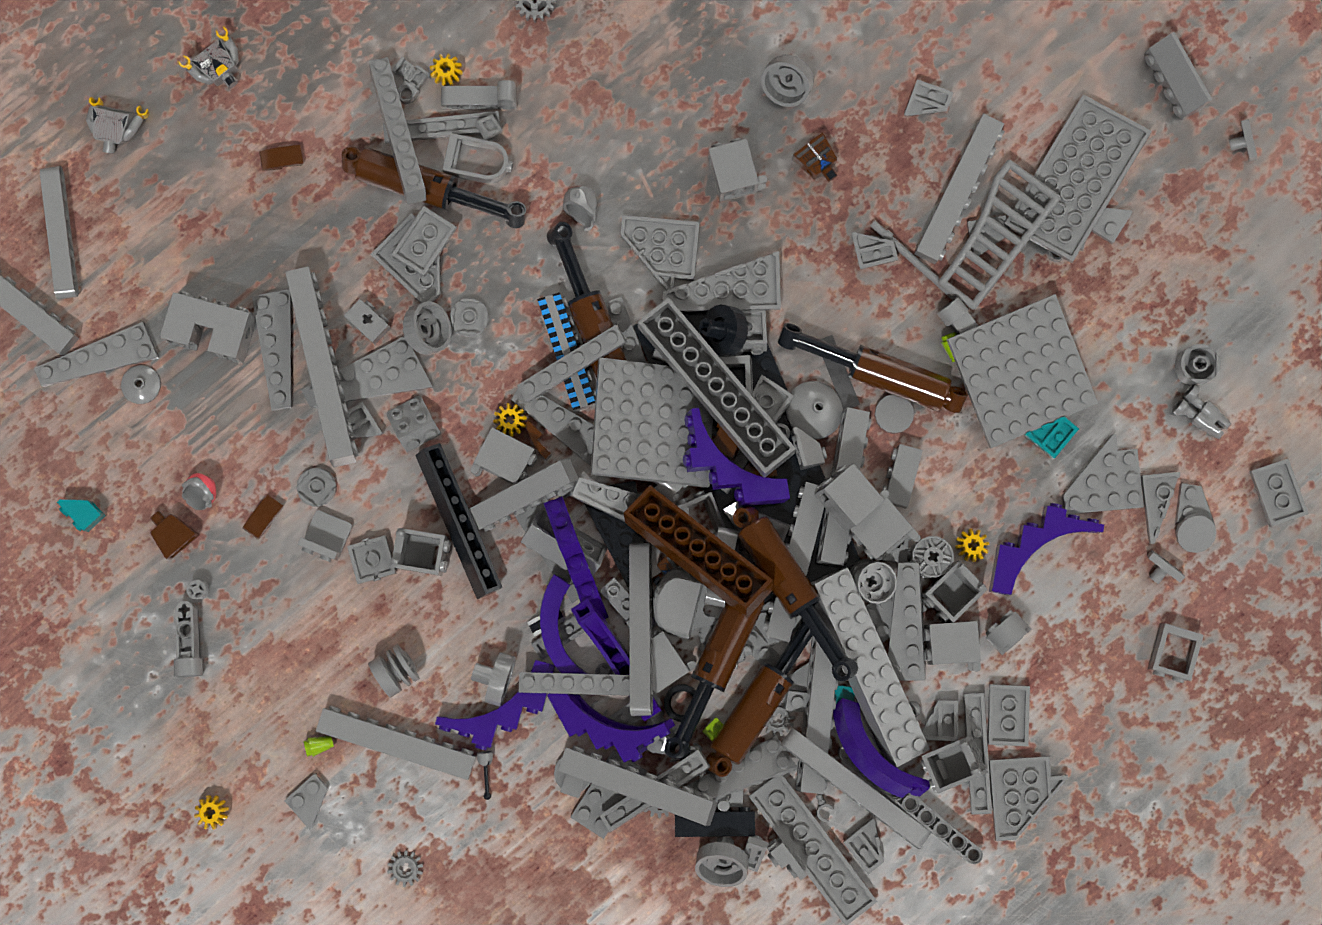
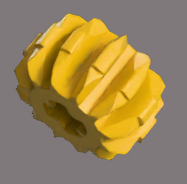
[430,53,463,86]
[493,403,527,437]
[955,528,989,562]
[194,795,229,830]

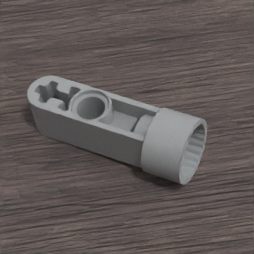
[937,297,979,334]
[174,601,203,677]

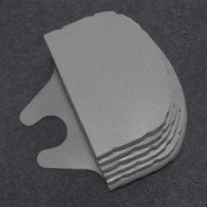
[652,568,718,639]

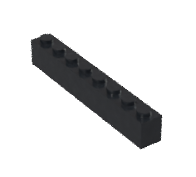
[415,443,503,600]

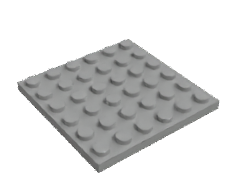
[946,294,1098,448]
[591,358,713,488]

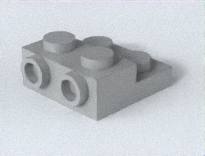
[736,310,767,355]
[767,839,807,880]

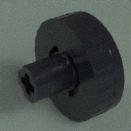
[698,304,748,357]

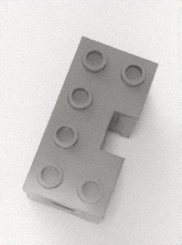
[159,291,256,364]

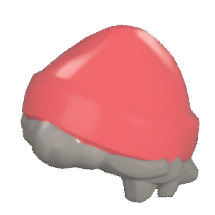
[182,473,216,510]

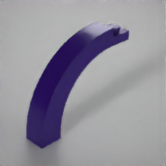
[540,573,589,674]
[833,698,930,798]

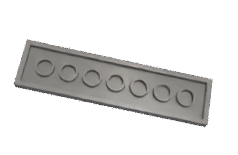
[749,775,878,925]

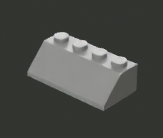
[1145,32,1212,120]
[521,507,607,576]

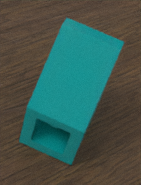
[57,499,106,532]

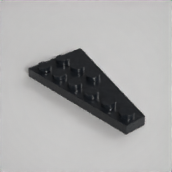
[584,481,654,598]

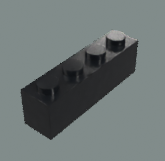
[675,807,755,837]

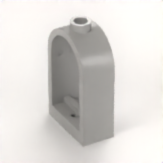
[442,133,513,184]

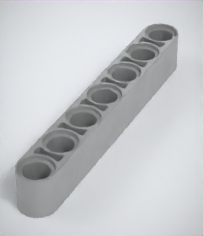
[40,166,79,300]

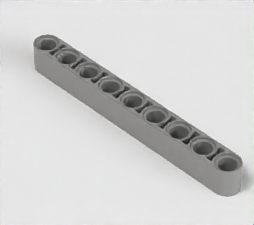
[629,542,653,716]
[780,728,931,849]
[838,745,983,864]

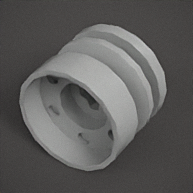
[908,536,954,579]
[849,559,897,604]
[368,644,420,698]

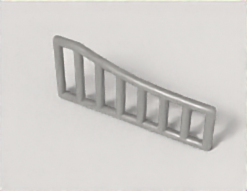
[938,160,1060,310]

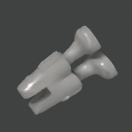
[1172,384,1231,439]

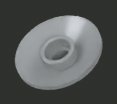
[121,365,161,404]

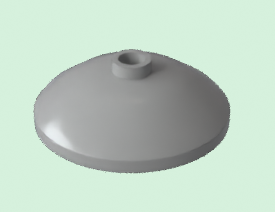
[785,381,843,439]

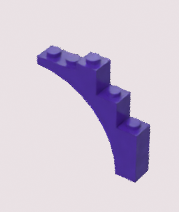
[683,408,790,507]
[544,496,609,619]
[989,503,1104,595]
[571,598,661,721]
[435,660,555,750]
[547,693,675,763]

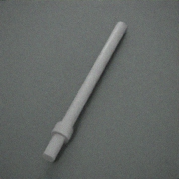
[870,220,956,300]

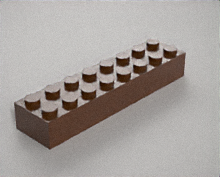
[624,485,773,618]

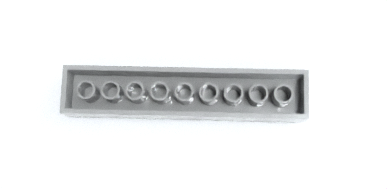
[285,266,359,468]
[638,297,796,478]
[811,567,930,767]

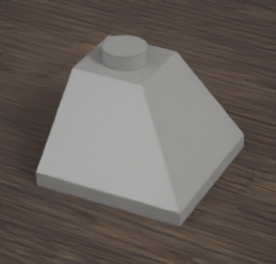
[790,427,827,470]

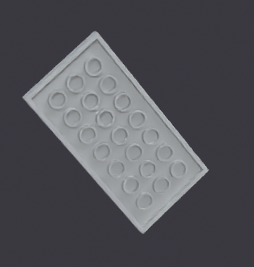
[1004,95,1152,263]

